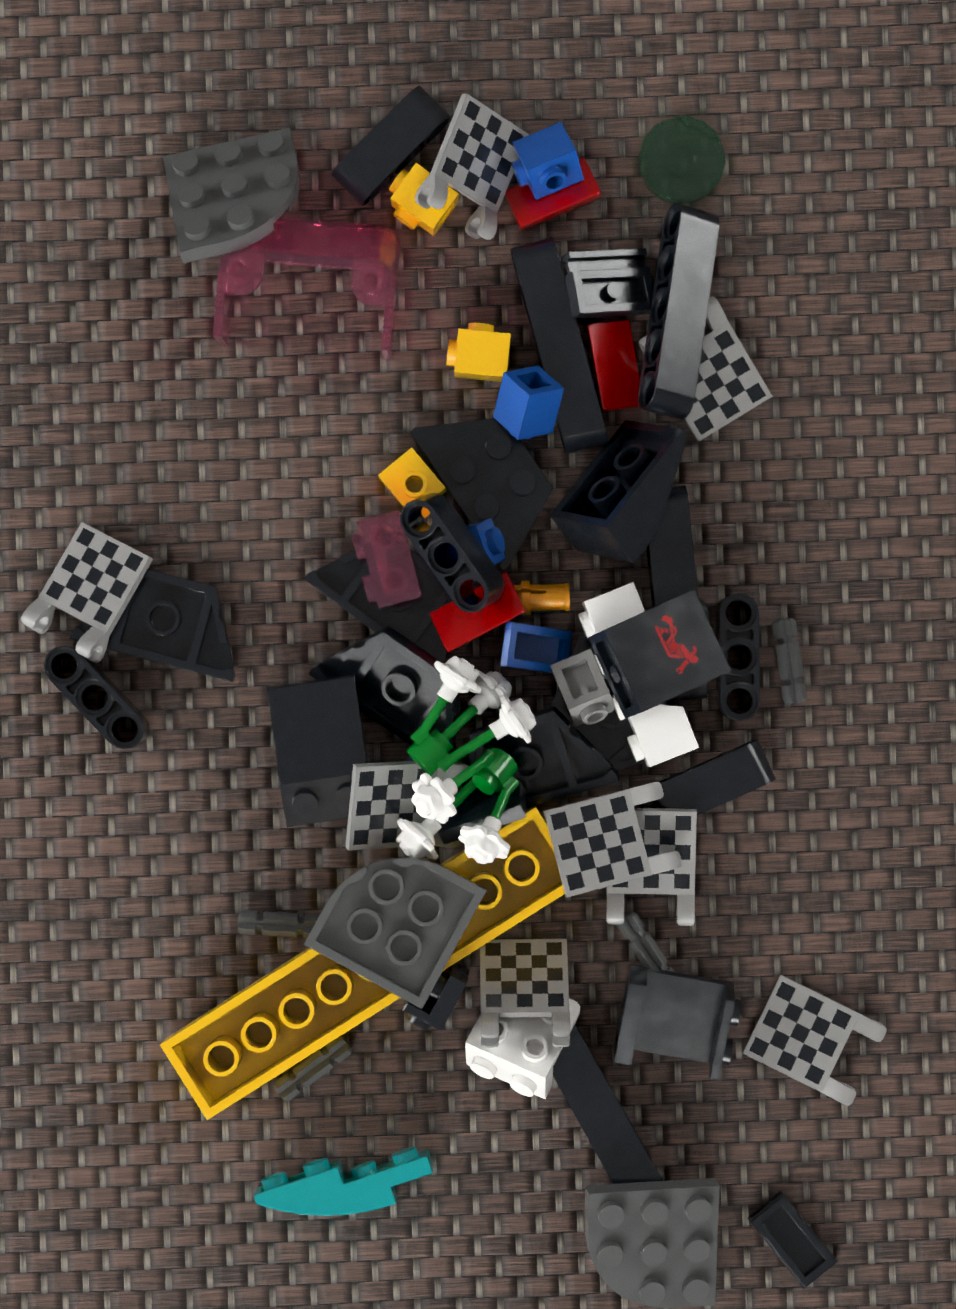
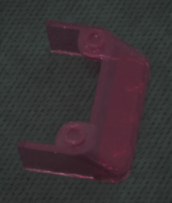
[213,218,401,360]

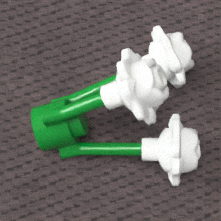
[406,656,536,776]
[396,748,519,864]

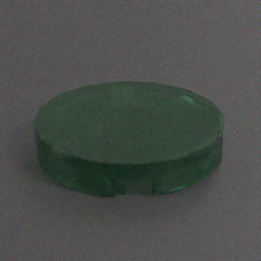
[638,116,726,204]

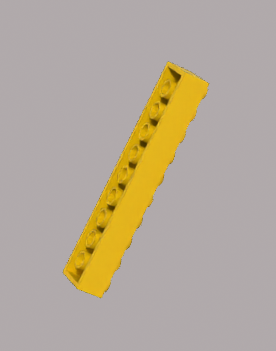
[160,805,565,1120]

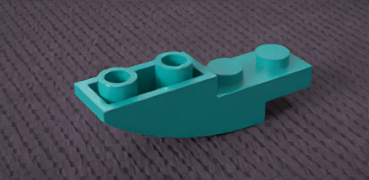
[253,1146,433,1216]

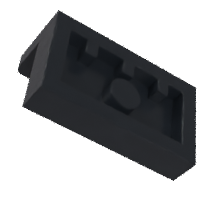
[402,963,470,1031]

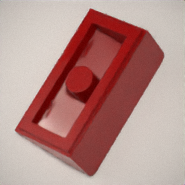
[505,157,602,232]
[586,320,640,413]
[429,572,527,653]

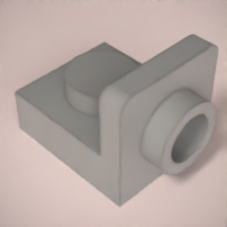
[550,649,615,726]

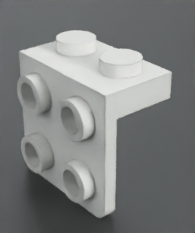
[465,998,580,1099]

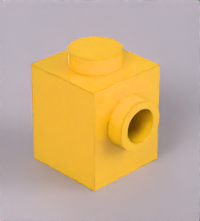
[389,163,459,236]
[446,323,511,382]
[378,447,446,518]

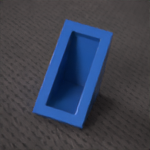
[500,622,573,673]

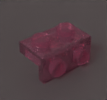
[352,511,421,610]

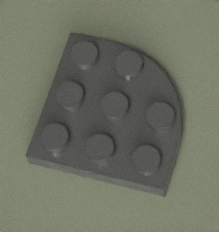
[163,128,301,263]
[304,857,487,1009]
[585,1178,720,1308]

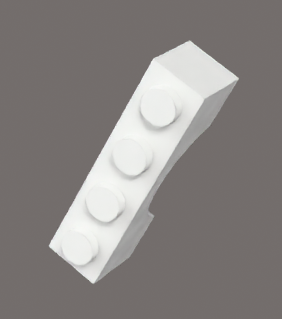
[578,582,699,767]

